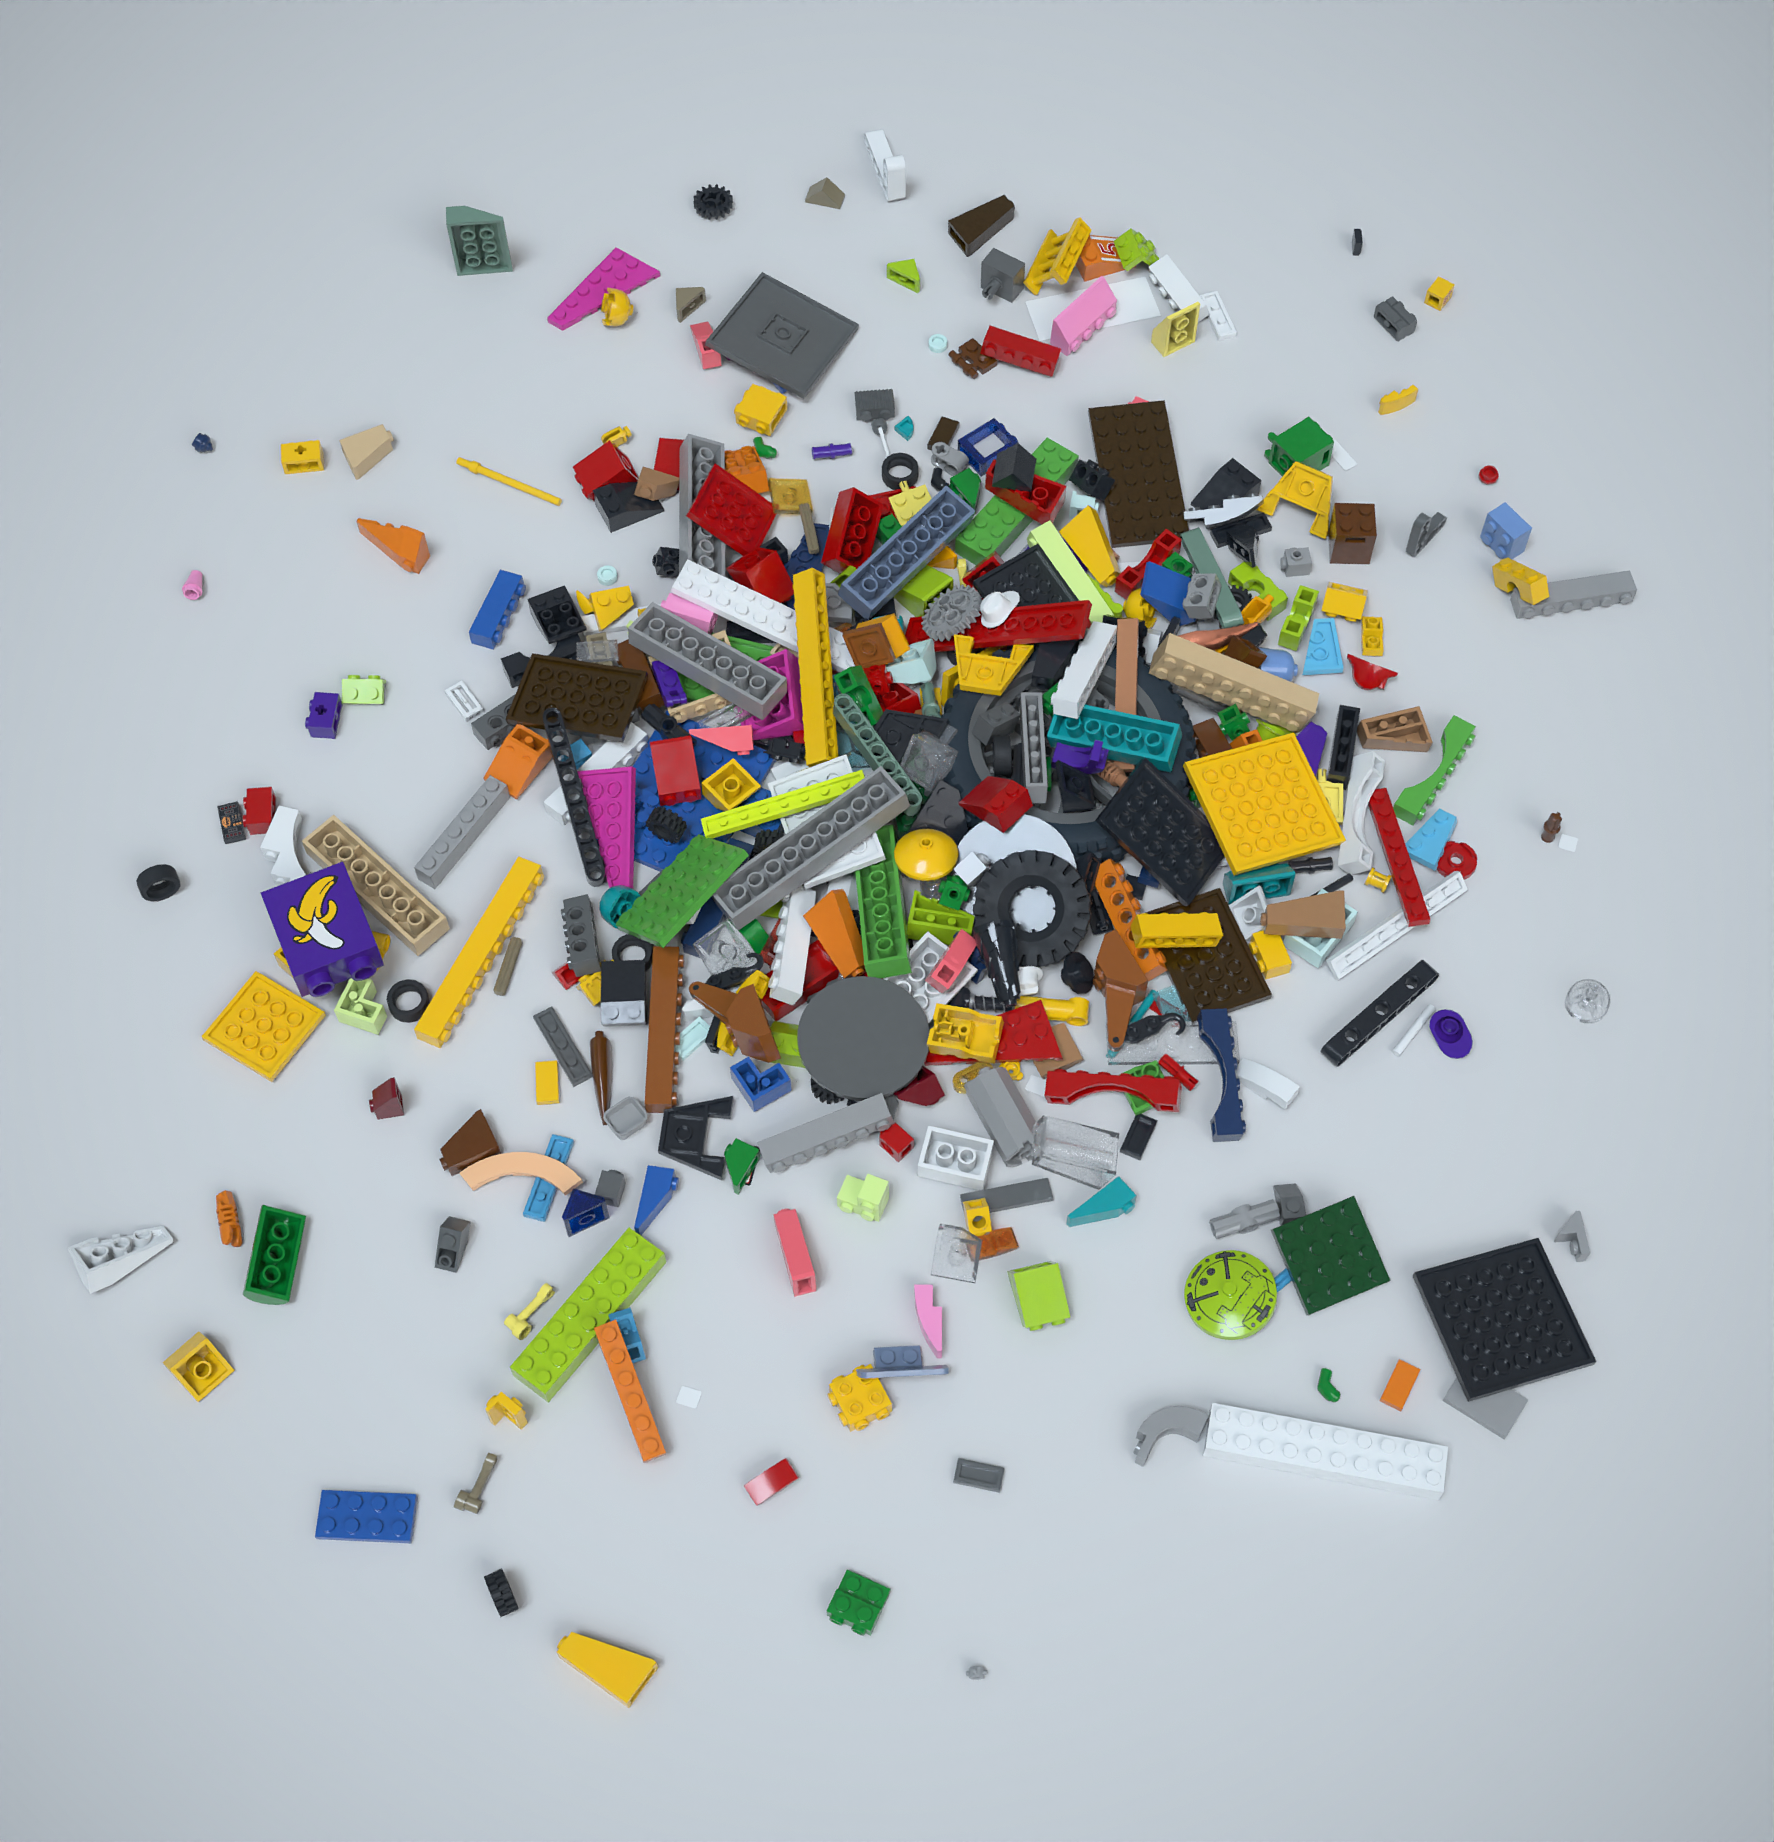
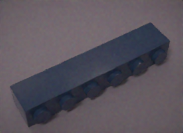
[681,838,755,961]

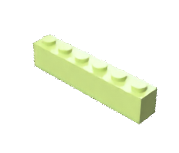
[1027,521,1114,623]

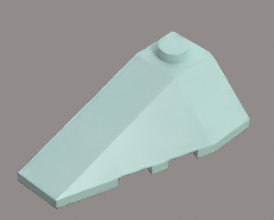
[886,639,937,684]

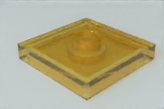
[768,478,813,514]

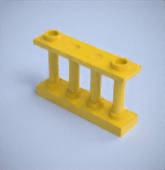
[1023,217,1092,295]

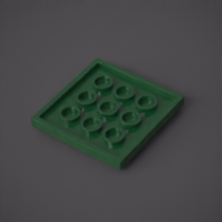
[1271,1196,1391,1315]

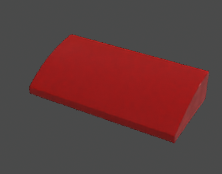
[759,940,842,1021]

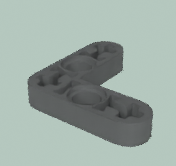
[1406,512,1447,557]

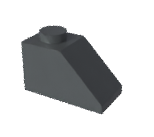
[1273,1183,1306,1226]

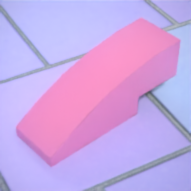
[914,1285,942,1358]

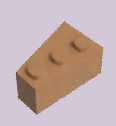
[1357,706,1433,752]

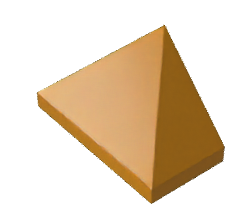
[927,546,957,569]

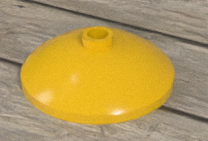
[894,829,958,881]

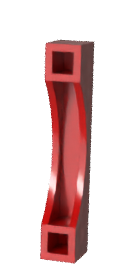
[1044,1069,1182,1112]

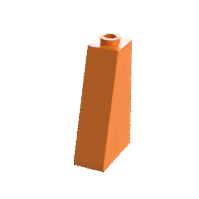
[803,889,865,979]

